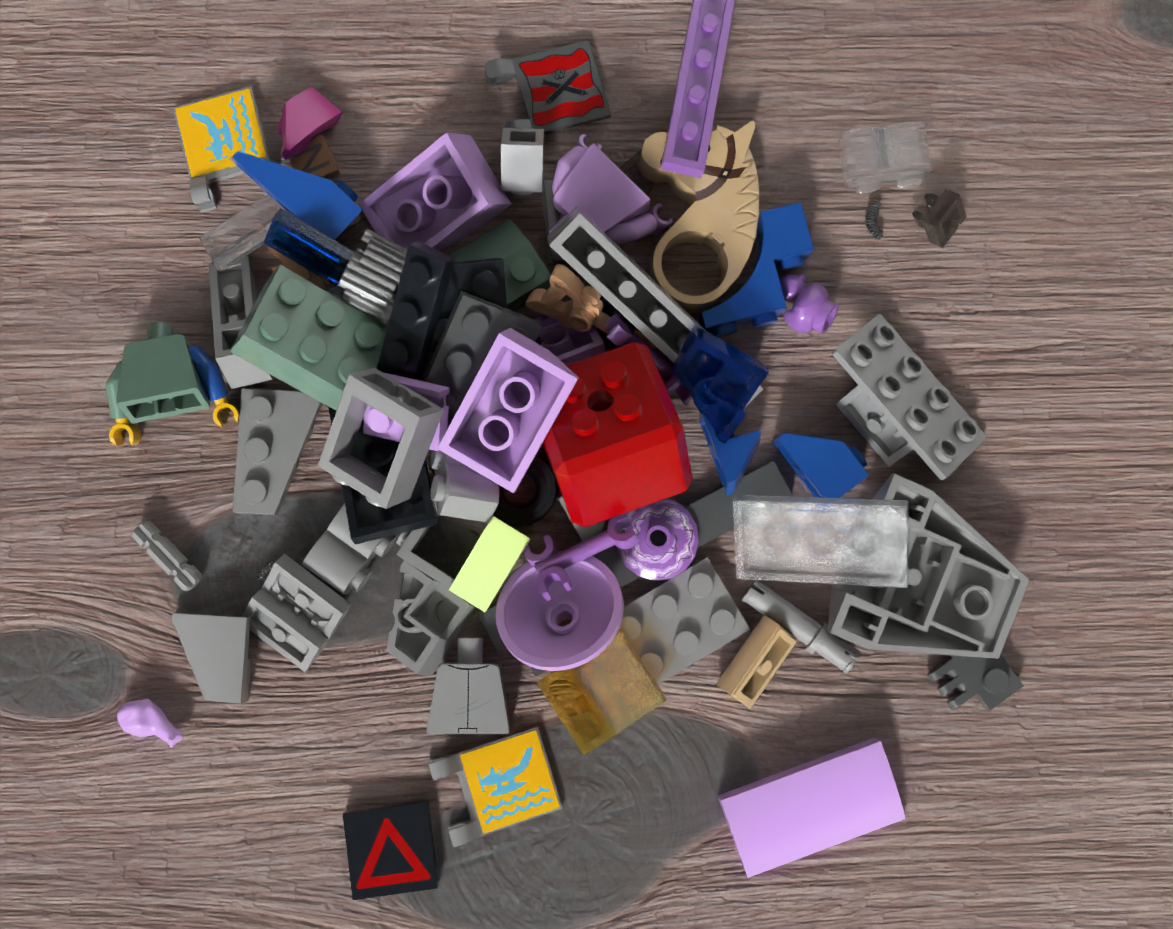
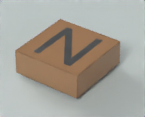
[289,133,340,179]

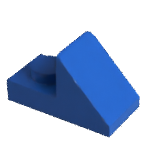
[699,402,762,496]

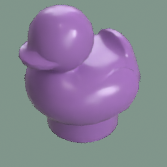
[779,274,839,334]

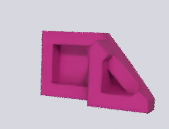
[277,87,342,160]

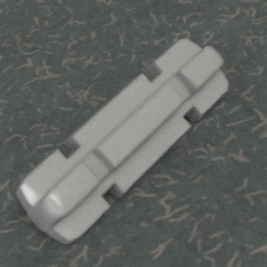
[132,521,203,591]

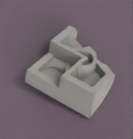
[172,613,252,704]

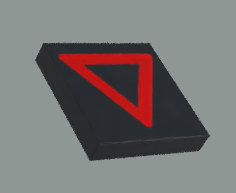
[343,800,439,900]

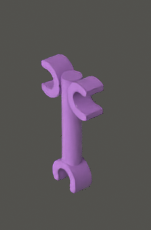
[604,313,698,405]
[523,513,639,601]

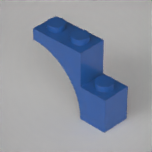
[698,202,814,338]

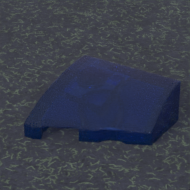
[673,325,769,444]

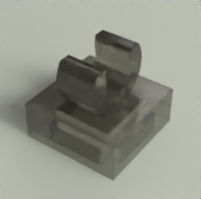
[912,189,967,248]

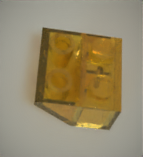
[537,628,667,756]

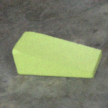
[449,516,531,613]

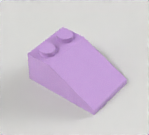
[359,132,511,252]

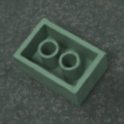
[229,265,387,411]

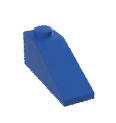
[229,151,363,242]

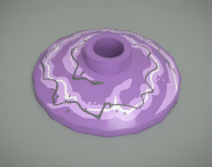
[617,499,699,581]

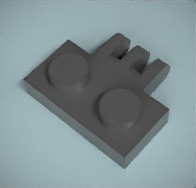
[927,654,1024,710]

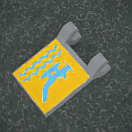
[173,86,271,213]
[428,727,563,847]

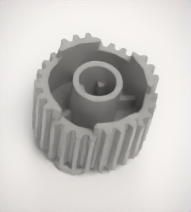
[333,229,407,326]

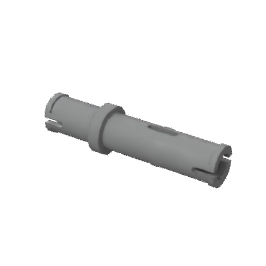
[741,578,861,674]

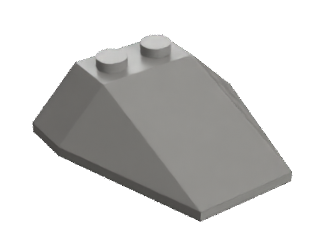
[828,473,1029,659]

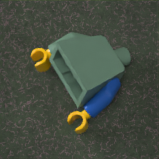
[106,322,240,446]

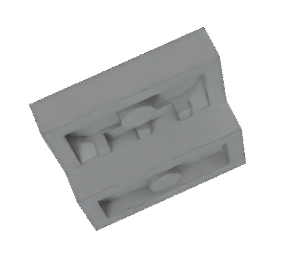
[242,553,352,672]

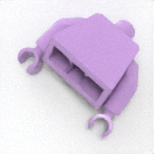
[548,134,673,245]

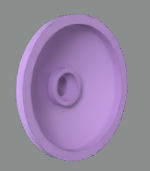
[496,551,624,671]

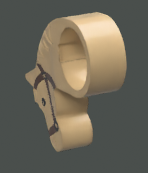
[638,121,759,314]

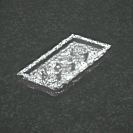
[733,495,909,588]

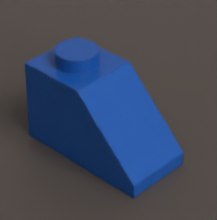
[772,433,869,508]

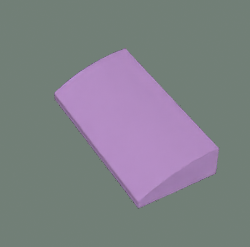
[718,737,906,878]

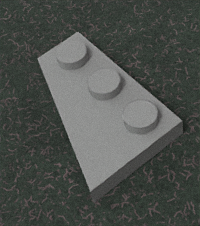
[233,388,323,515]

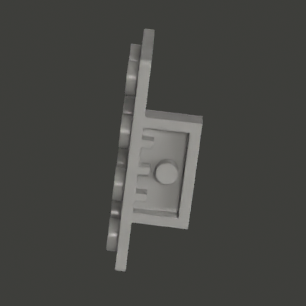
[832,314,986,480]

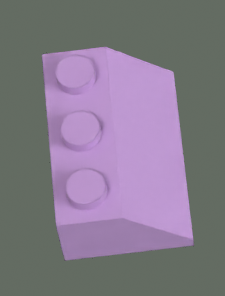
[437,328,579,493]

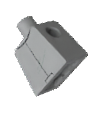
[427,637,511,734]

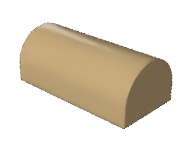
[716,615,797,709]

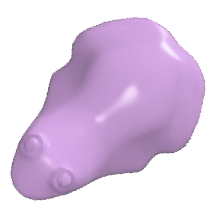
[117,699,183,748]

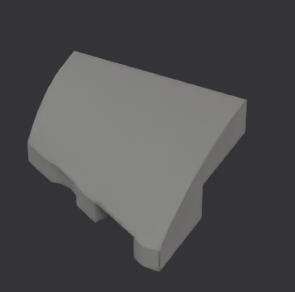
[386,560,476,676]

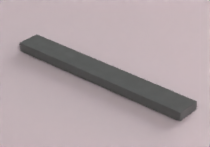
[478,461,793,652]

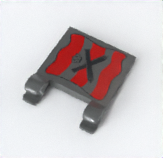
[485,40,611,134]

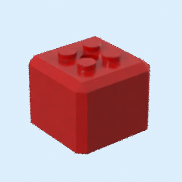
[543,341,693,527]

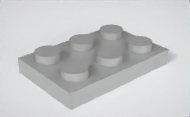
[612,557,751,694]

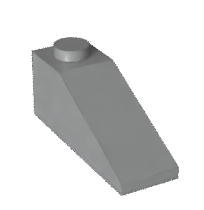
[208,256,272,389]

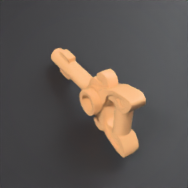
[525,264,656,349]

